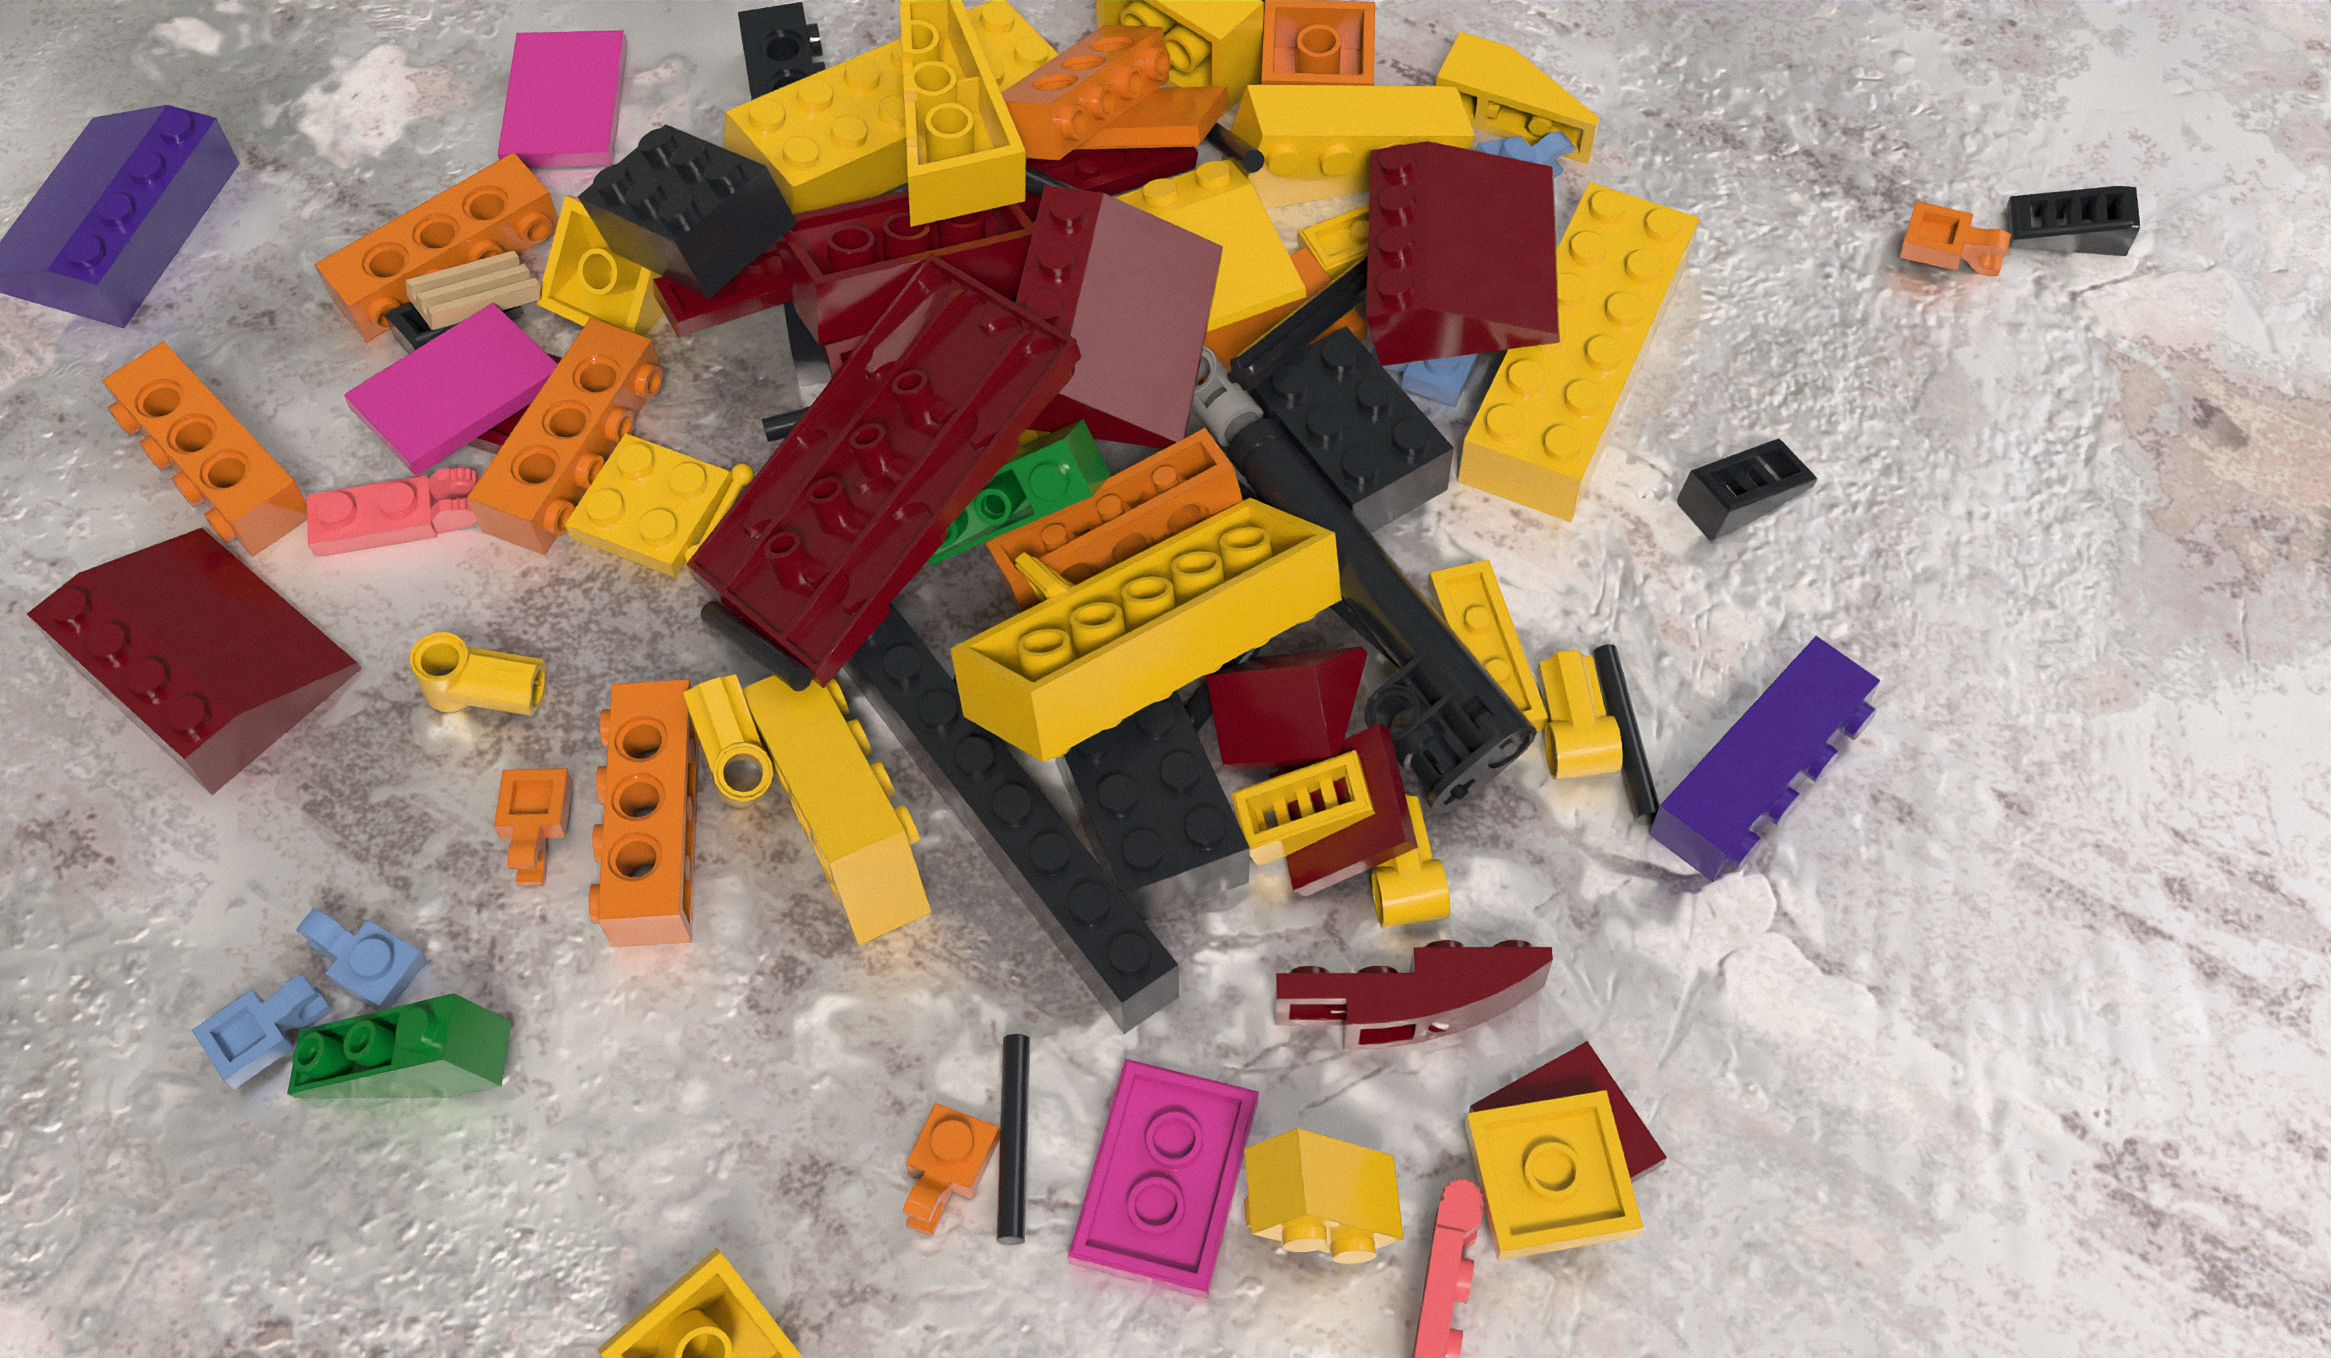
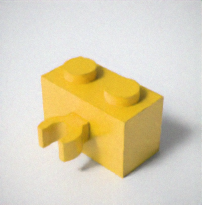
[1244,1128,1404,1264]

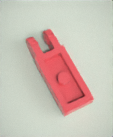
[307,466,479,557]
[1412,1178,1484,1358]

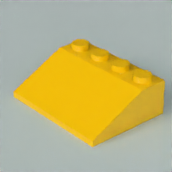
[1034,159,1307,332]

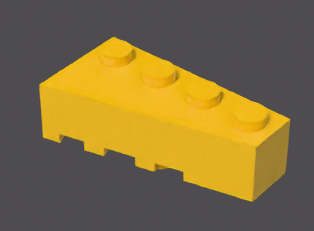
[899,0,1026,227]
[1221,85,1475,210]
[741,675,931,946]

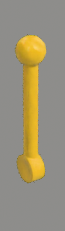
[685,463,754,562]

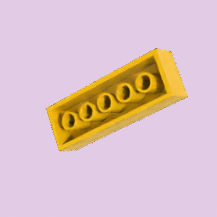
[723,0,1059,215]
[1458,182,1700,522]
[950,498,1342,763]

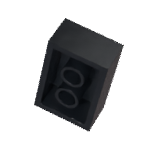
[577,124,797,299]
[1247,326,1454,533]
[1056,690,1250,921]

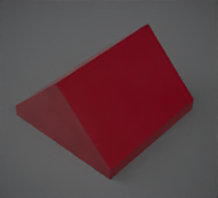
[1206,646,1368,771]

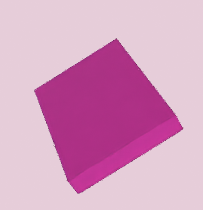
[497,30,627,167]
[343,303,558,476]
[1068,1059,1259,1299]

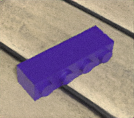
[1650,636,1881,882]

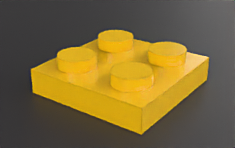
[565,433,732,578]
[1465,1090,1644,1261]

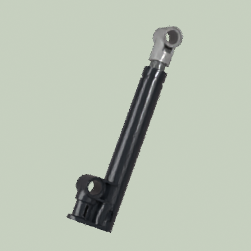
[1191,346,1537,814]

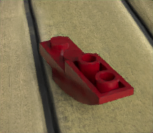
[1275,940,1553,1051]

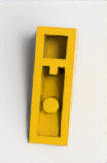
[1436,31,1599,164]

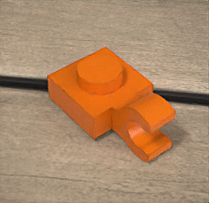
[1899,201,2011,276]
[494,768,573,886]
[902,1102,1000,1236]

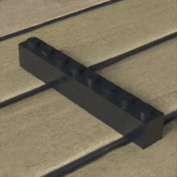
[842,602,1179,1034]

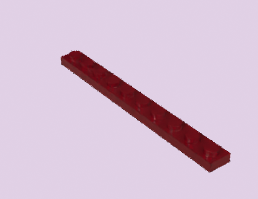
[653,147,1199,338]

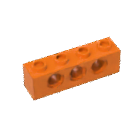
[1001,25,1170,160]
[314,152,559,343]
[467,318,663,555]
[102,341,307,557]
[985,428,1243,613]
[588,679,699,947]

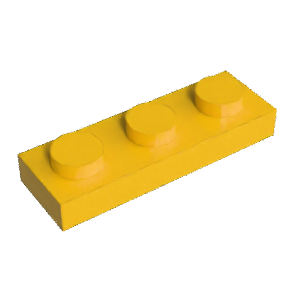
[1428,559,1548,732]

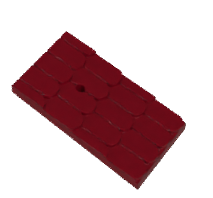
[686,253,1082,688]

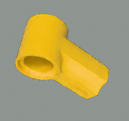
[409,632,547,716]
[1537,650,1622,780]
[682,674,773,809]
[1371,794,1450,929]

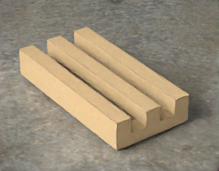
[406,250,541,330]

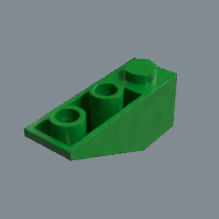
[928,419,1111,565]
[287,993,511,1098]

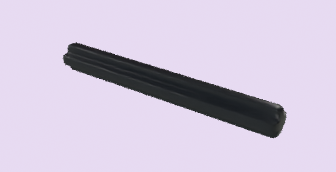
[1227,253,1368,391]

